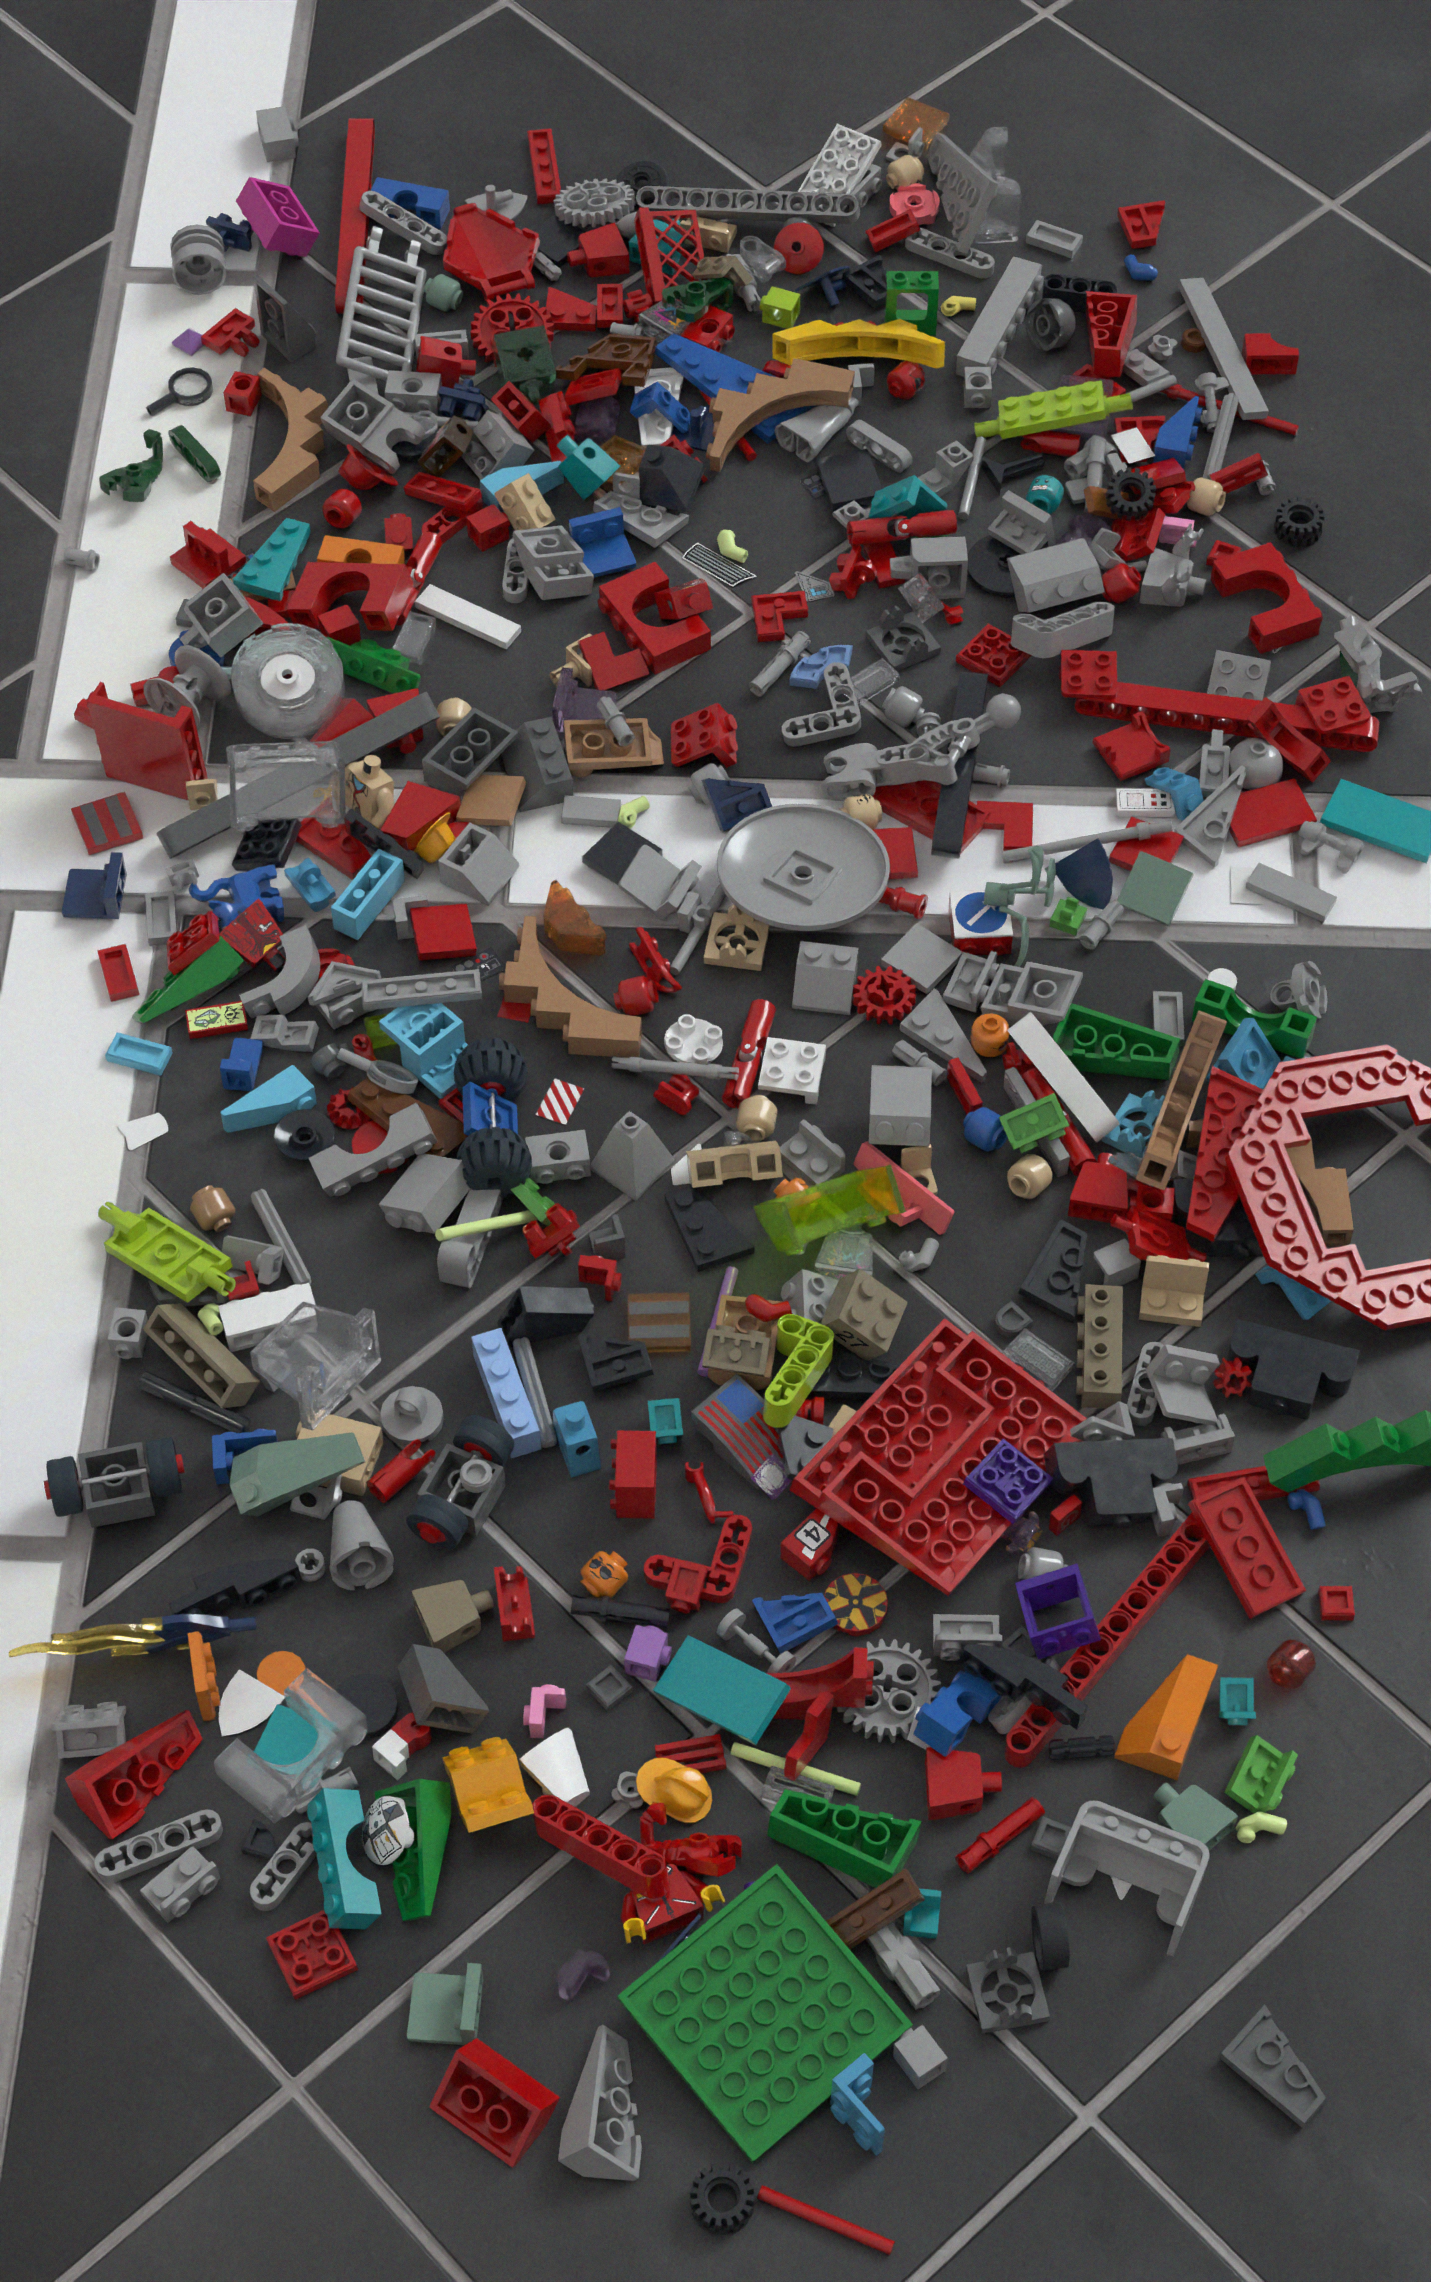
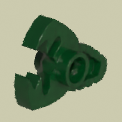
[662,277,733,322]
[99,429,163,502]

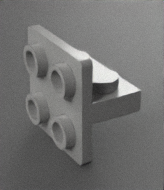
[52,1702,126,1759]

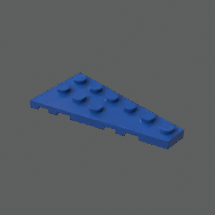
[655,333,817,444]

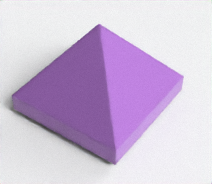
[172,328,203,356]

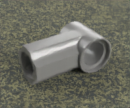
[1064,435,1118,480]

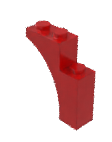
[766,1647,874,1720]

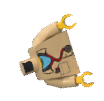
[313,755,395,829]

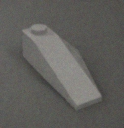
[558,2025,642,2181]

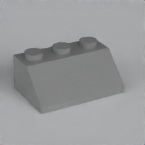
[1007,538,1104,613]

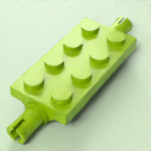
[974,380,1133,439]
[98,1202,236,1303]

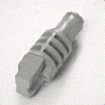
[726,254,761,312]

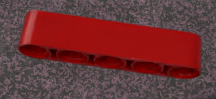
[532,1795,670,1899]

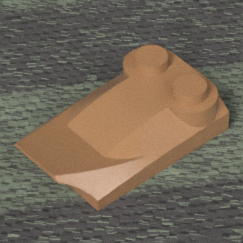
[563,718,664,777]
[708,1295,780,1390]

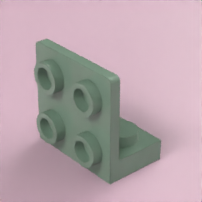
[407,1963,484,2045]

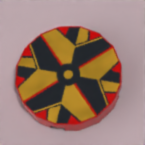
[824,1573,888,1636]

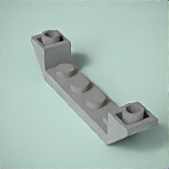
[833,441,974,528]

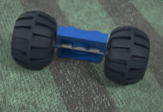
[453,1038,532,1198]

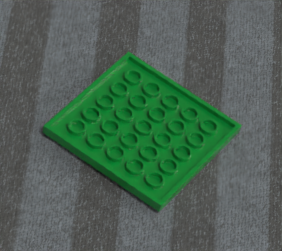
[617,1864,913,2164]

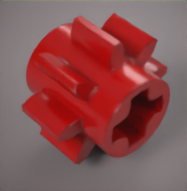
[623,289,653,323]
[1213,1357,1252,1398]

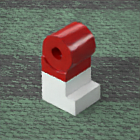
[372,1712,432,1780]

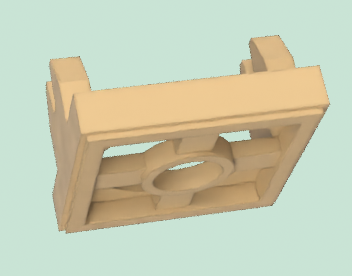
[704,904,770,971]

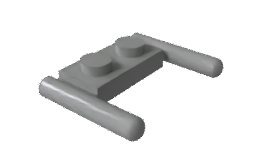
[1092,349,1177,402]

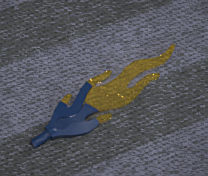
[9,1614,257,1658]

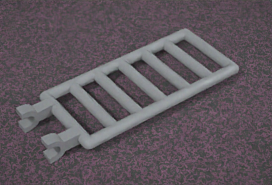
[336,226,427,381]

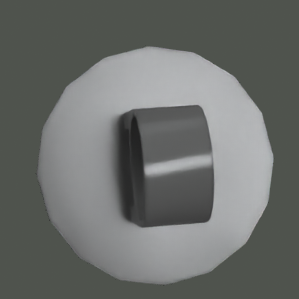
[1270,961,1327,1019]
[380,1386,444,1447]

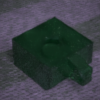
[492,325,556,404]

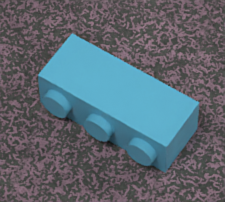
[331,849,405,940]

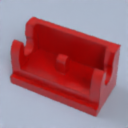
[494,1566,535,1642]

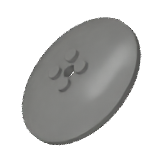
[717,804,890,931]

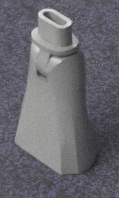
[775,396,859,463]

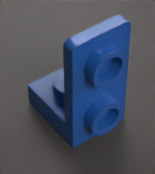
[630,382,691,434]
[220,1038,263,1091]
[212,1429,278,1484]

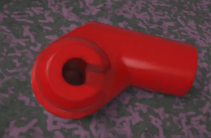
[745,1294,792,1322]

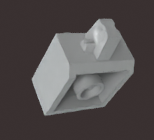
[890,536,968,600]
[180,573,263,657]

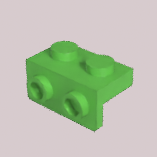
[999,1093,1069,1153]
[1224,1735,1298,1814]

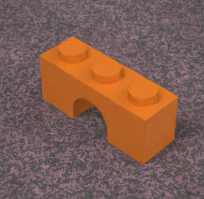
[317,535,405,564]

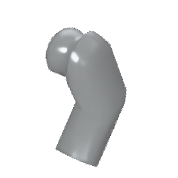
[899,1238,939,1272]

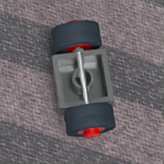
[406,1415,514,1550]
[44,1437,185,1528]

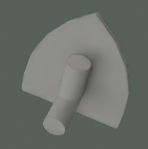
[465,185,528,220]

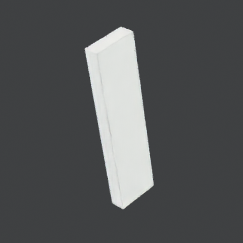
[415,584,521,650]

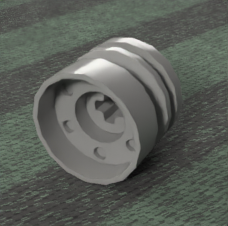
[170,224,226,295]

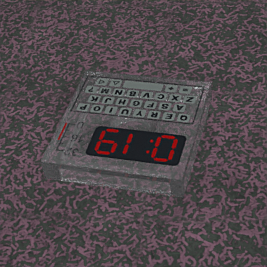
[1002,1328,1074,1391]

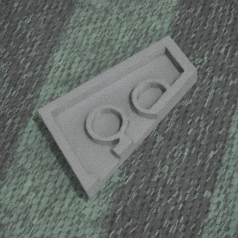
[593,491,689,547]

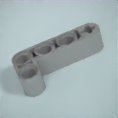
[1011,602,1114,658]
[437,1188,503,1288]

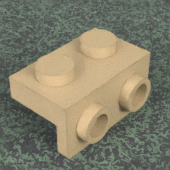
[494,473,556,531]

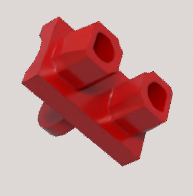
[829,545,877,599]
[522,1203,580,1259]

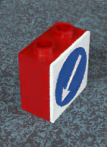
[948,890,1013,956]

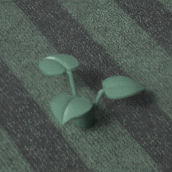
[984,846,1056,967]

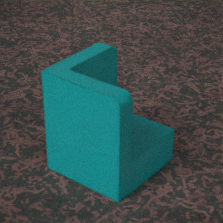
[903,1888,942,1939]

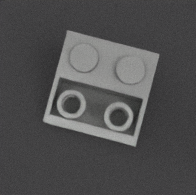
[461,410,534,480]
[438,822,519,905]

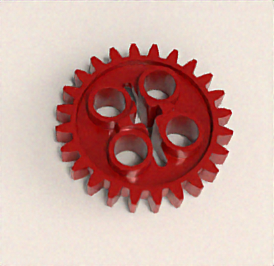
[471,293,554,370]

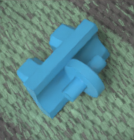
[284,858,336,912]

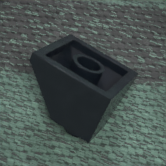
[639,445,705,512]

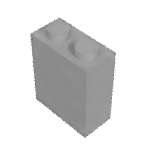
[379,1154,471,1234]

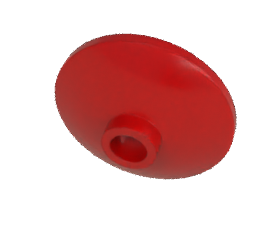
[774,223,824,274]

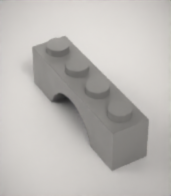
[309,1103,438,1197]

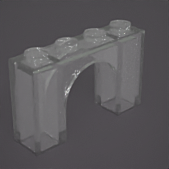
[213,1668,368,1824]

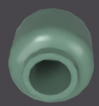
[423,274,463,312]

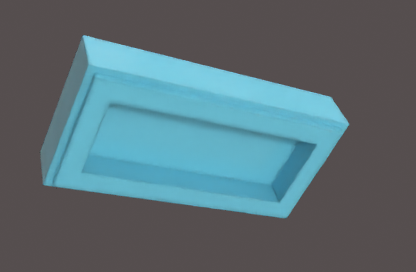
[105,1032,173,1076]

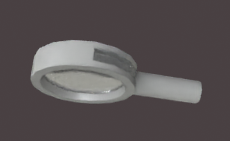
[337,1048,418,1094]

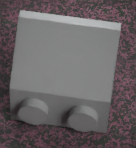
[792,941,858,1015]

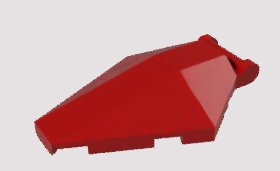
[443,203,540,302]

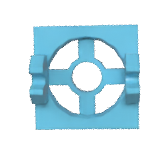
[1102,1090,1165,1159]

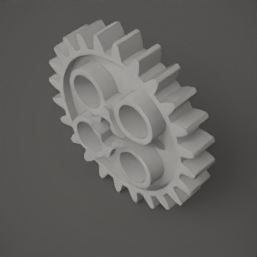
[554,178,636,227]
[837,1639,941,1743]

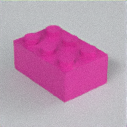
[236,177,320,257]

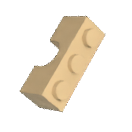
[686,1141,783,1188]

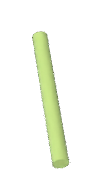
[435,1210,537,1241]
[731,1742,861,1796]

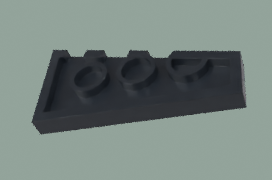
[787,1352,900,1400]

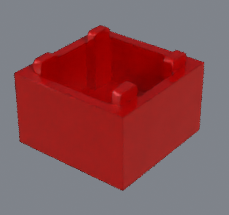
[609,1430,657,1519]

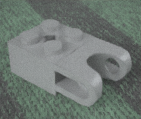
[320,379,426,474]

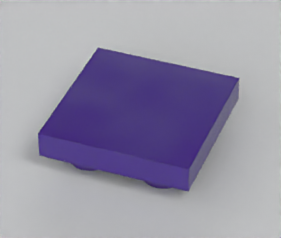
[963,1438,1053,1524]

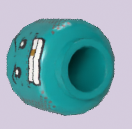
[1026,475,1064,514]

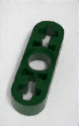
[168,425,221,482]

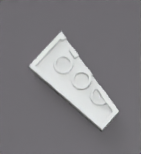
[634,368,684,453]

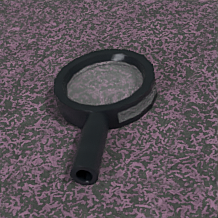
[146,367,213,416]

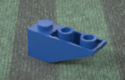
[1153,396,1202,470]

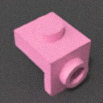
[1159,516,1197,552]
[523,1685,566,1738]

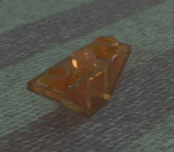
[543,880,607,956]

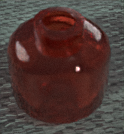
[1267,1639,1316,1689]

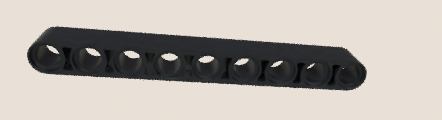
[931,671,988,859]

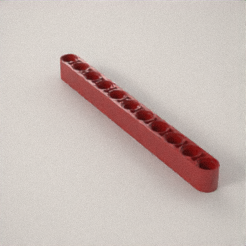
[335,118,375,314]
[1075,682,1380,752]
[1004,1513,1210,1768]

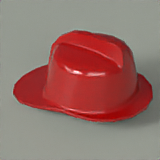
[338,444,399,490]

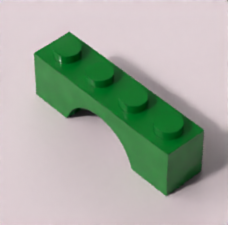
[1192,979,1317,1059]

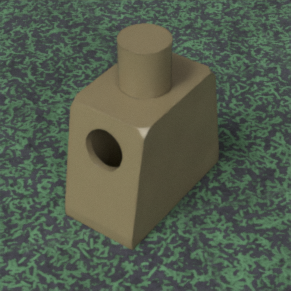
[411,1580,494,1653]

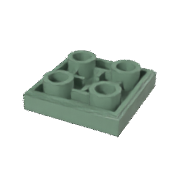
[1117,851,1194,927]

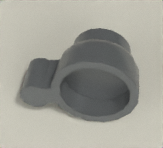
[310,1043,354,1080]

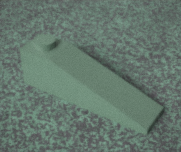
[230,1432,365,1516]

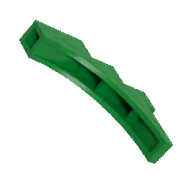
[1263,1410,1431,1493]

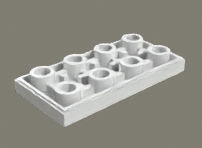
[792,124,882,227]

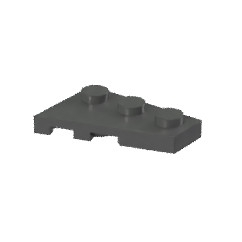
[1220,2004,1326,2128]

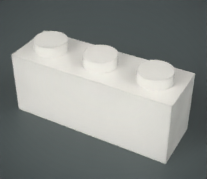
[218,1283,321,1352]

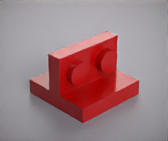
[170,521,247,589]

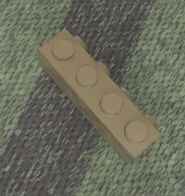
[1076,1284,1123,1409]
[143,1303,260,1408]

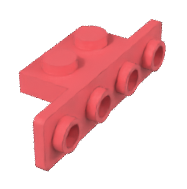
[853,1141,954,1235]

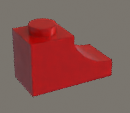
[1242,333,1299,374]

